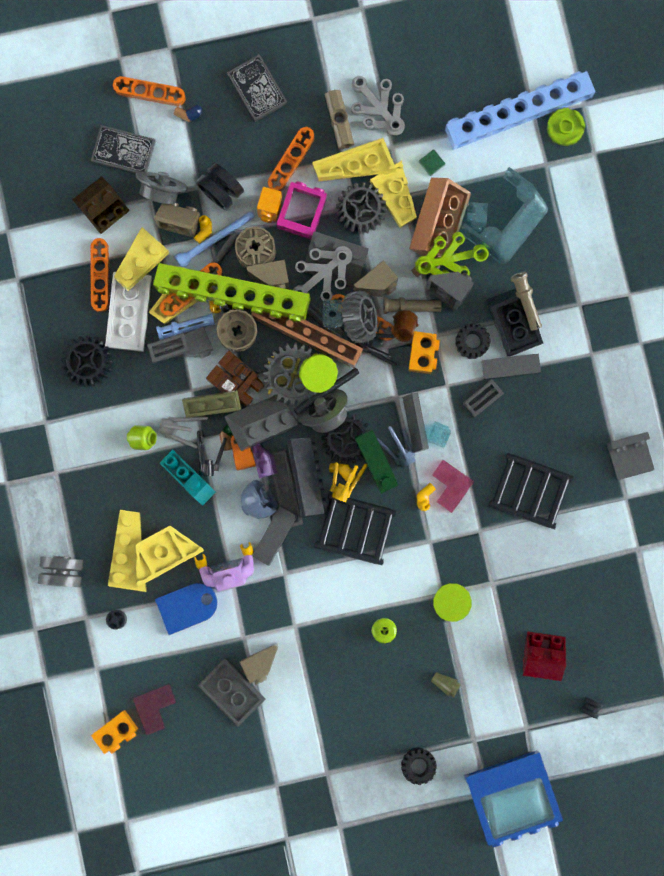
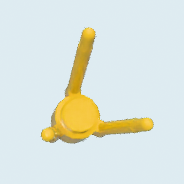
[330,462,367,502]

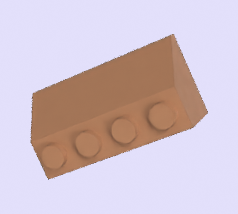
[409,177,471,258]

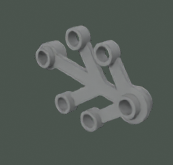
[351,76,405,136]
[293,246,352,302]

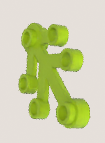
[415,232,489,275]

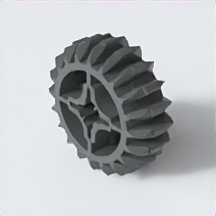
[336,182,387,234]
[341,291,378,343]

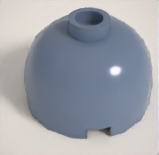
[241,480,278,519]

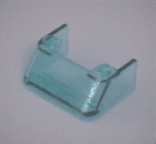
[460,167,548,263]

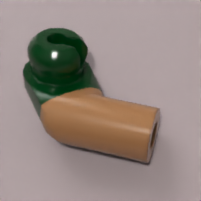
[219,424,233,451]

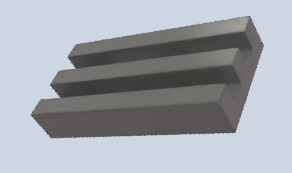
[147,333,190,363]
[462,379,504,418]

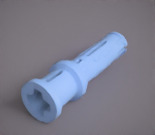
[156,313,215,340]

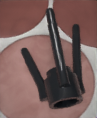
[356,333,397,367]
[197,430,227,476]

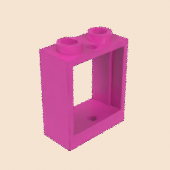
[276,181,327,240]

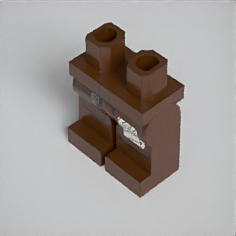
[206,350,265,407]

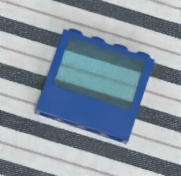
[464,750,563,847]

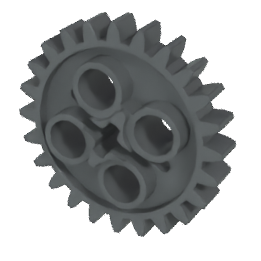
[263,342,318,405]

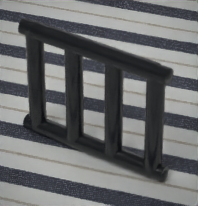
[489,453,573,530]
[315,493,397,566]

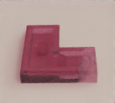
[432,460,474,513]
[133,684,177,735]

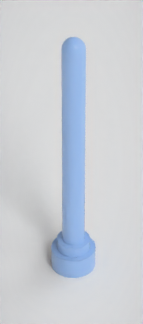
[174,212,254,268]

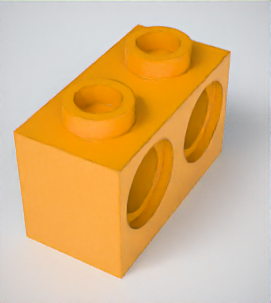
[257,187,283,223]
[408,331,440,374]
[91,710,139,754]

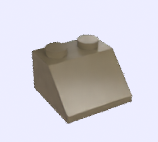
[154,203,201,237]
[247,260,290,290]
[353,260,398,297]
[240,643,279,685]

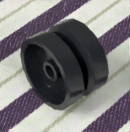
[196,162,244,211]

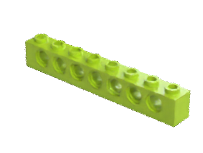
[153,263,311,322]

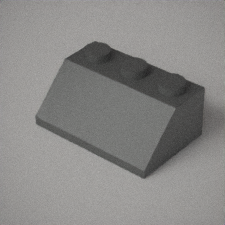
[303,231,369,288]
[425,272,474,312]
[225,396,298,452]

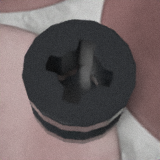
[106,610,127,630]
[580,697,604,719]

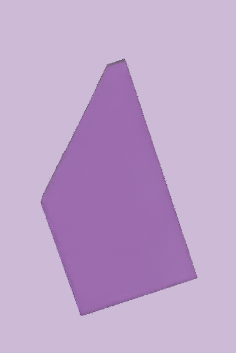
[252,444,278,478]

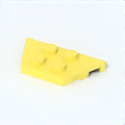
[136,526,204,587]

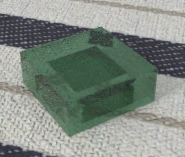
[419,149,446,177]

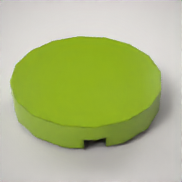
[547,108,585,146]
[299,354,338,393]
[433,583,472,622]

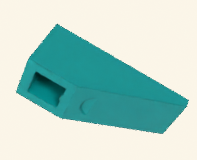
[160,450,216,506]

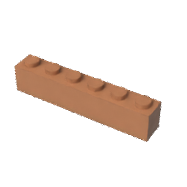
[251,301,363,369]

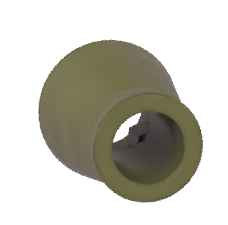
[431,672,461,698]

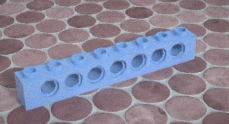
[445,71,595,150]

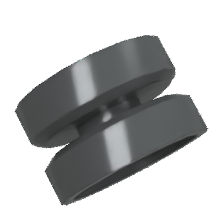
[38,556,83,587]

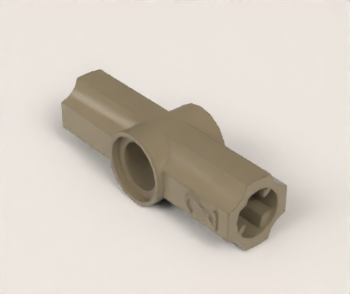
[325,89,354,149]

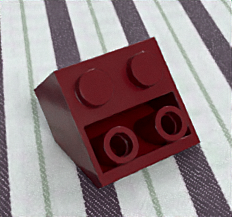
[523,631,566,681]

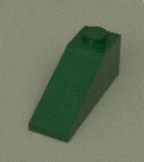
[355,429,398,493]

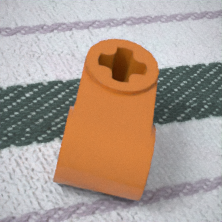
[231,435,256,471]

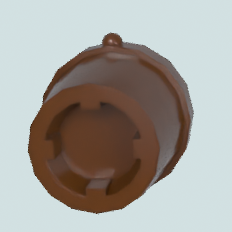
[393,310,419,342]

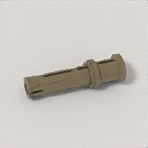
[510,272,542,330]
[383,297,441,314]

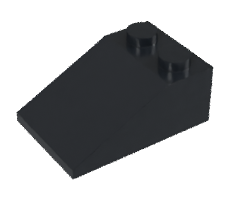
[486,289,544,357]

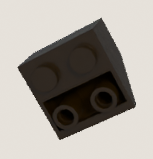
[72,176,130,234]

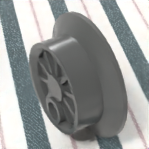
[135,172,188,204]
[298,389,348,433]

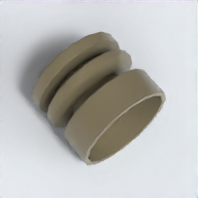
[235,226,276,270]
[217,309,257,352]

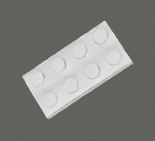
[105,272,152,352]

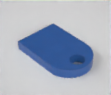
[155,583,218,635]

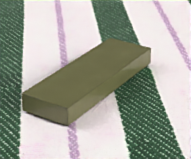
[182,390,241,418]

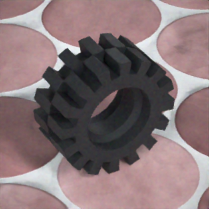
[455,323,491,359]
[401,748,437,785]

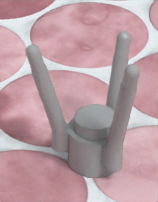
[159,416,208,448]

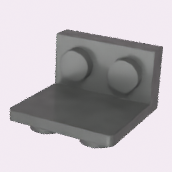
[607,432,654,480]

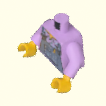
[194,542,254,591]

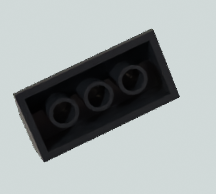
[287,437,328,518]

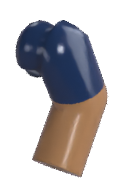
[173,105,202,122]

